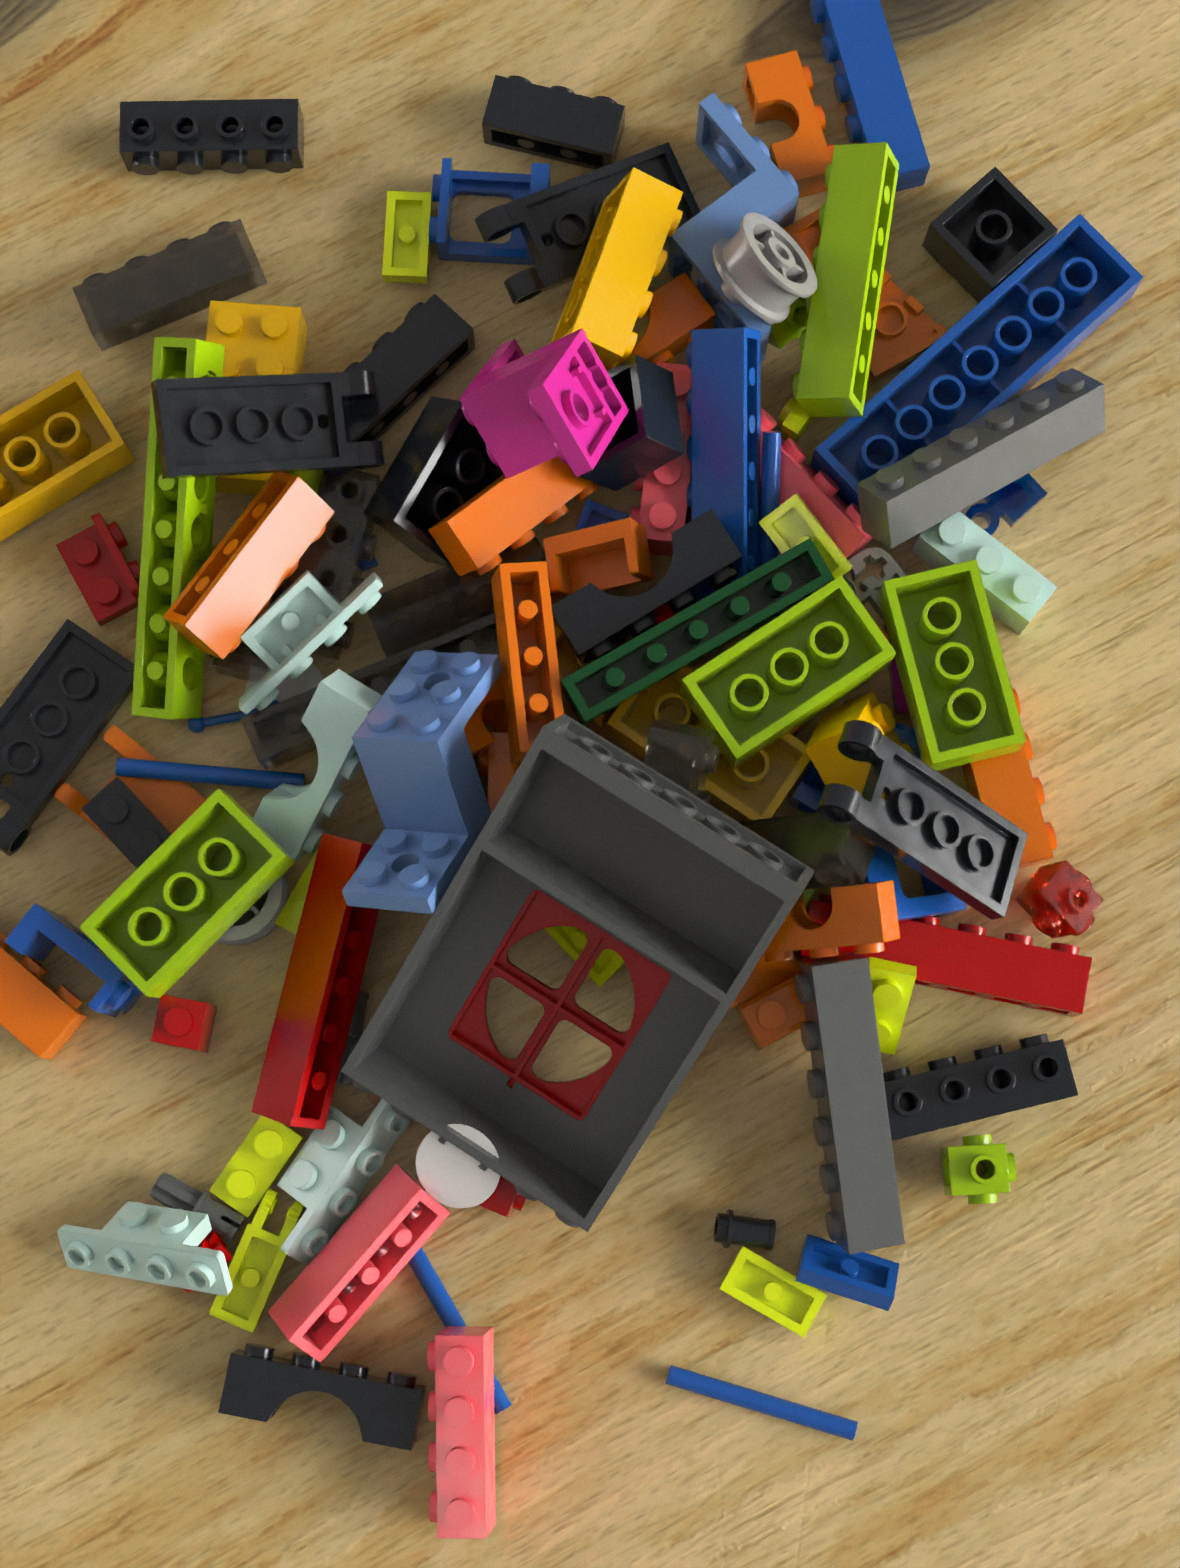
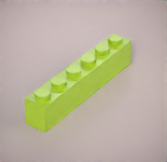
[793,142,899,417]

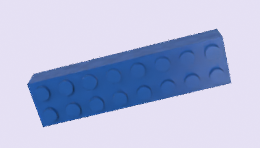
[810,214,1143,507]

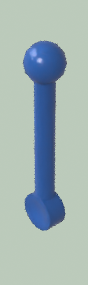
[188,700,283,733]

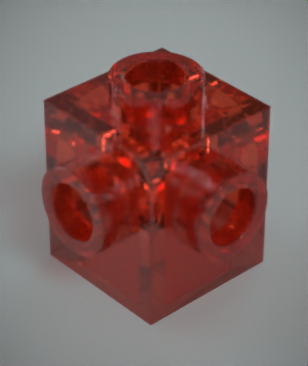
[1015,860,1104,939]

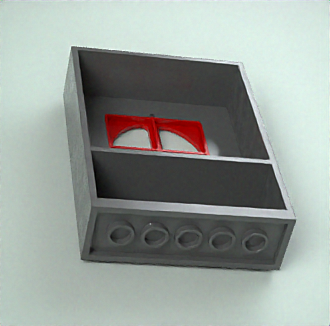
[341,714,815,1232]

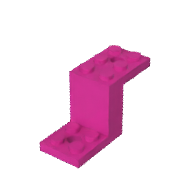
[459,328,629,479]

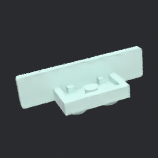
[239,570,383,715]
[277,1098,410,1265]
[57,1201,233,1296]

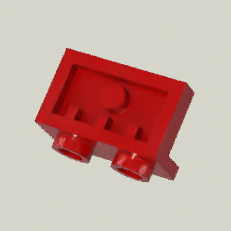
[56,513,140,626]

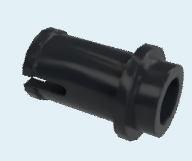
[714,1209,776,1250]

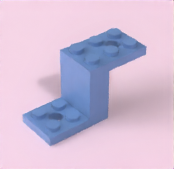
[668,92,799,362]
[342,650,503,914]

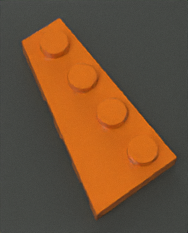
[783,208,948,383]

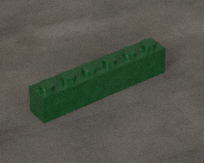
[560,537,834,725]

